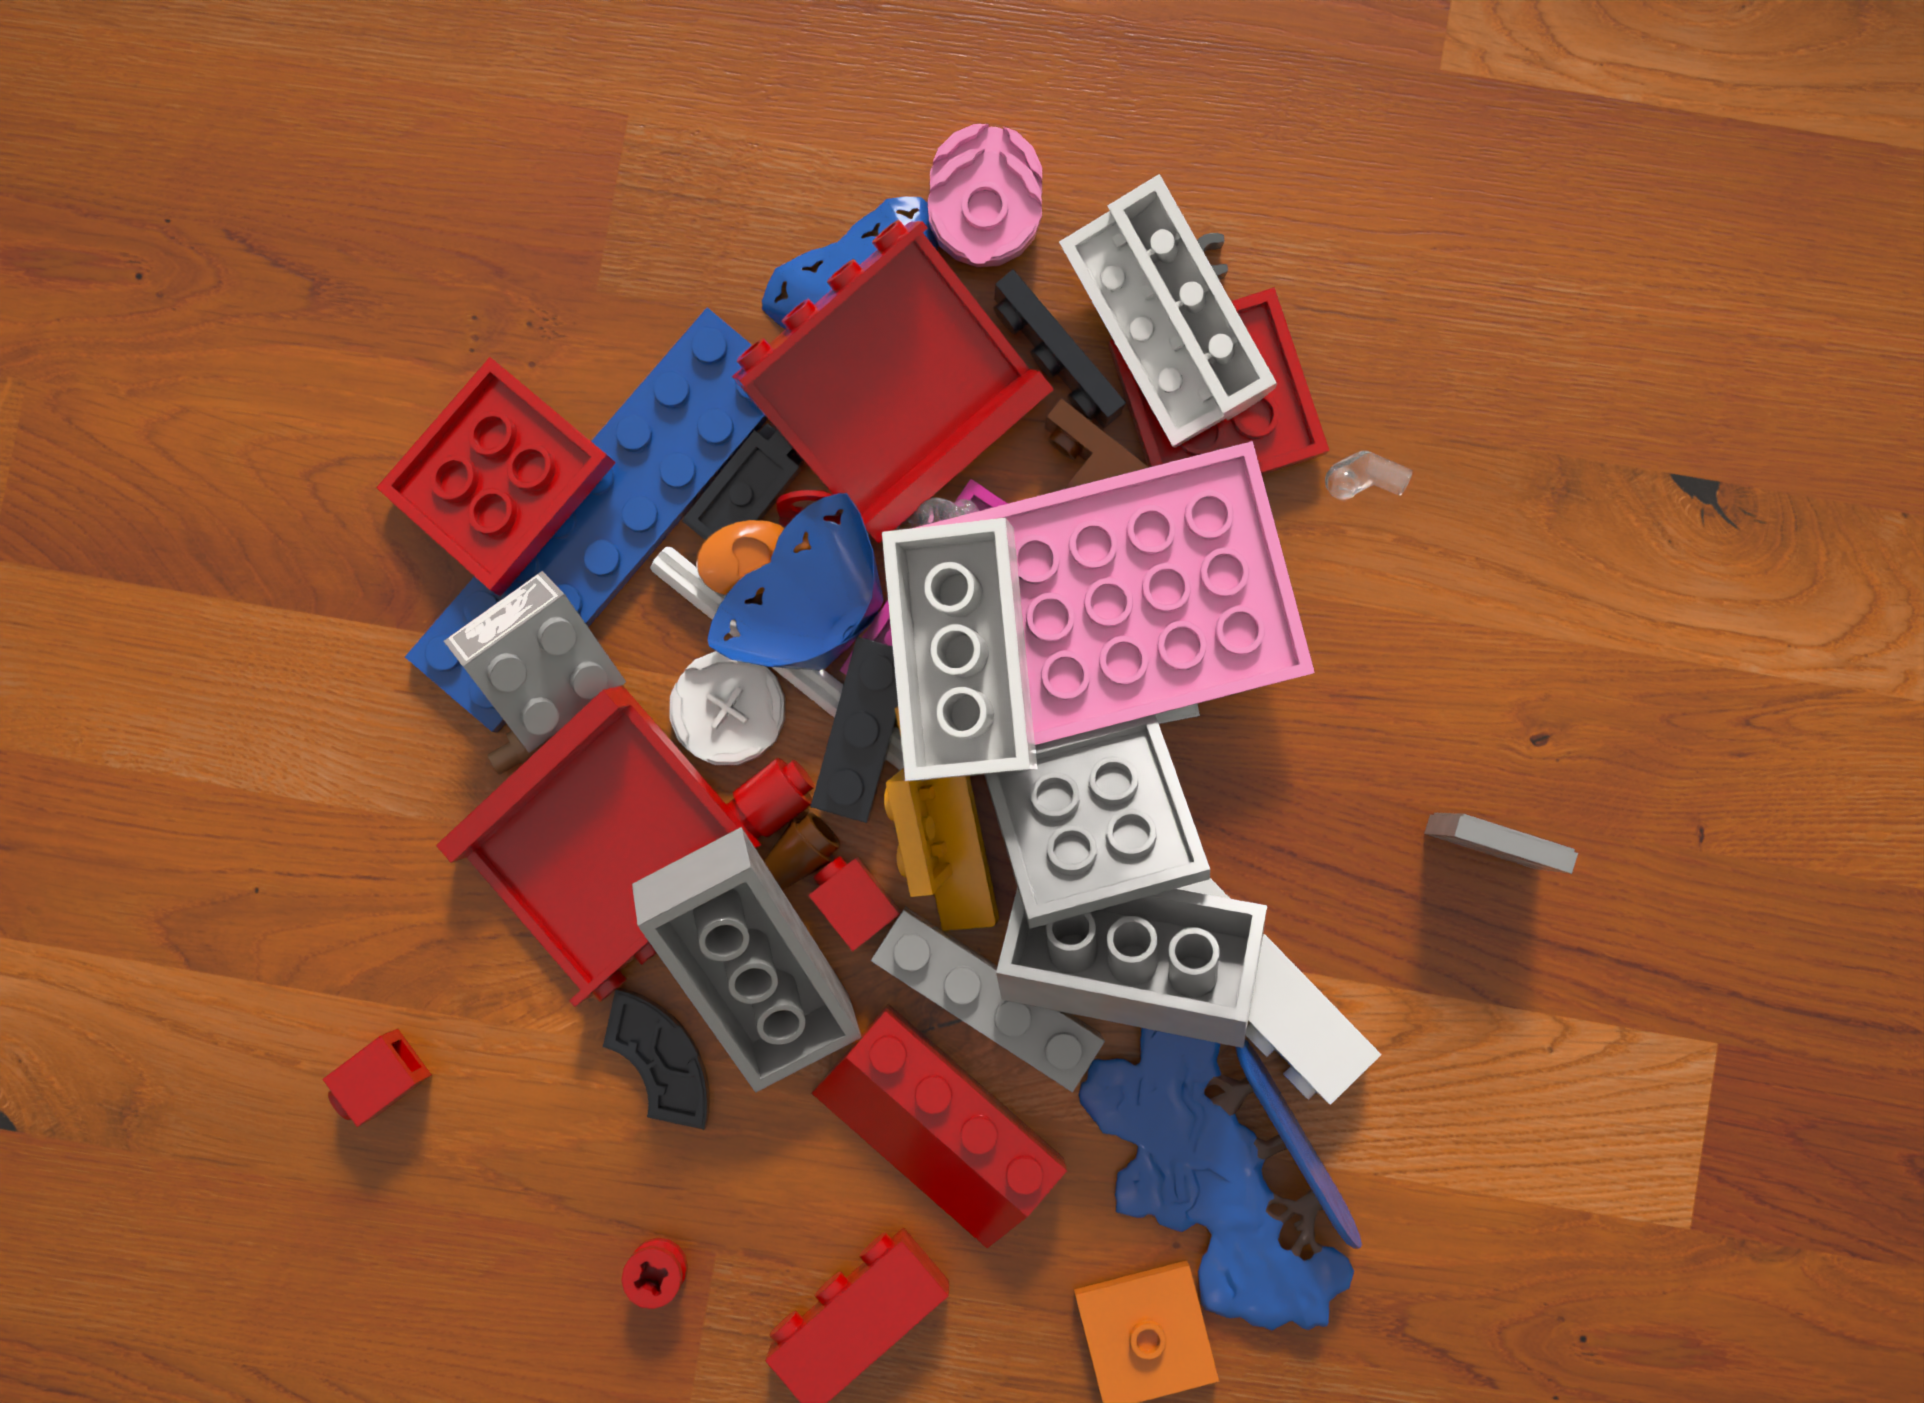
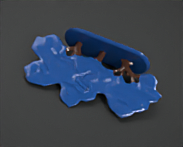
[1078,1028,1362,1331]

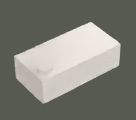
[882,518,1037,781]

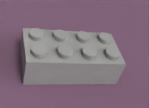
[632,827,861,1093]
[996,887,1267,1048]

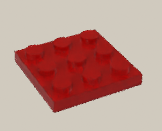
[1108,287,1330,475]
[376,357,616,597]

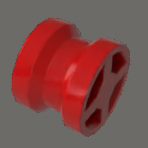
[621,1238,688,1309]

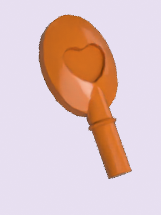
[696,520,840,595]

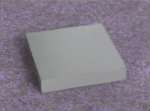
[1424,813,1578,874]

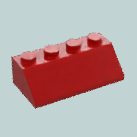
[811,1003,1067,1248]

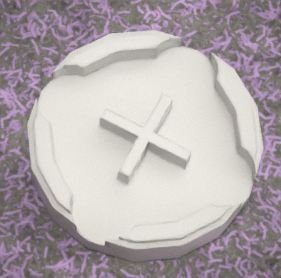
[670,651,786,765]

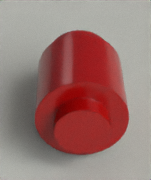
[726,758,815,839]

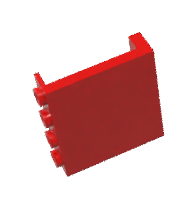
[732,220,1054,544]
[436,685,761,1007]

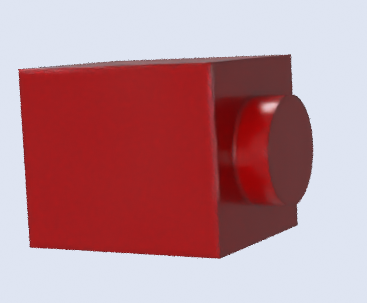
[808,856,901,952]
[322,1029,432,1127]

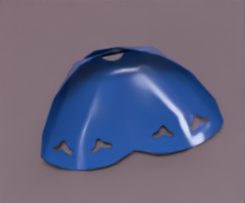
[762,197,938,329]
[707,493,883,671]

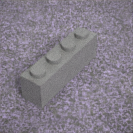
[871,906,1105,1092]

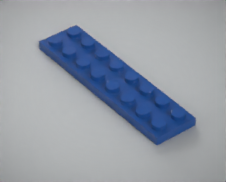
[405,307,767,733]

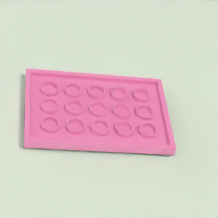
[916,441,1315,745]

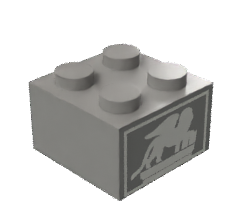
[444,571,626,753]

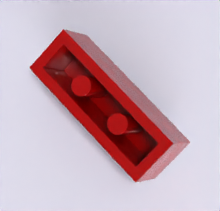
[765,1227,949,1403]

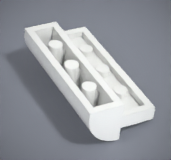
[1059,174,1277,448]

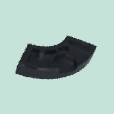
[603,988,710,1130]

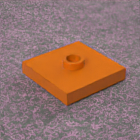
[1074,1260,1220,1403]

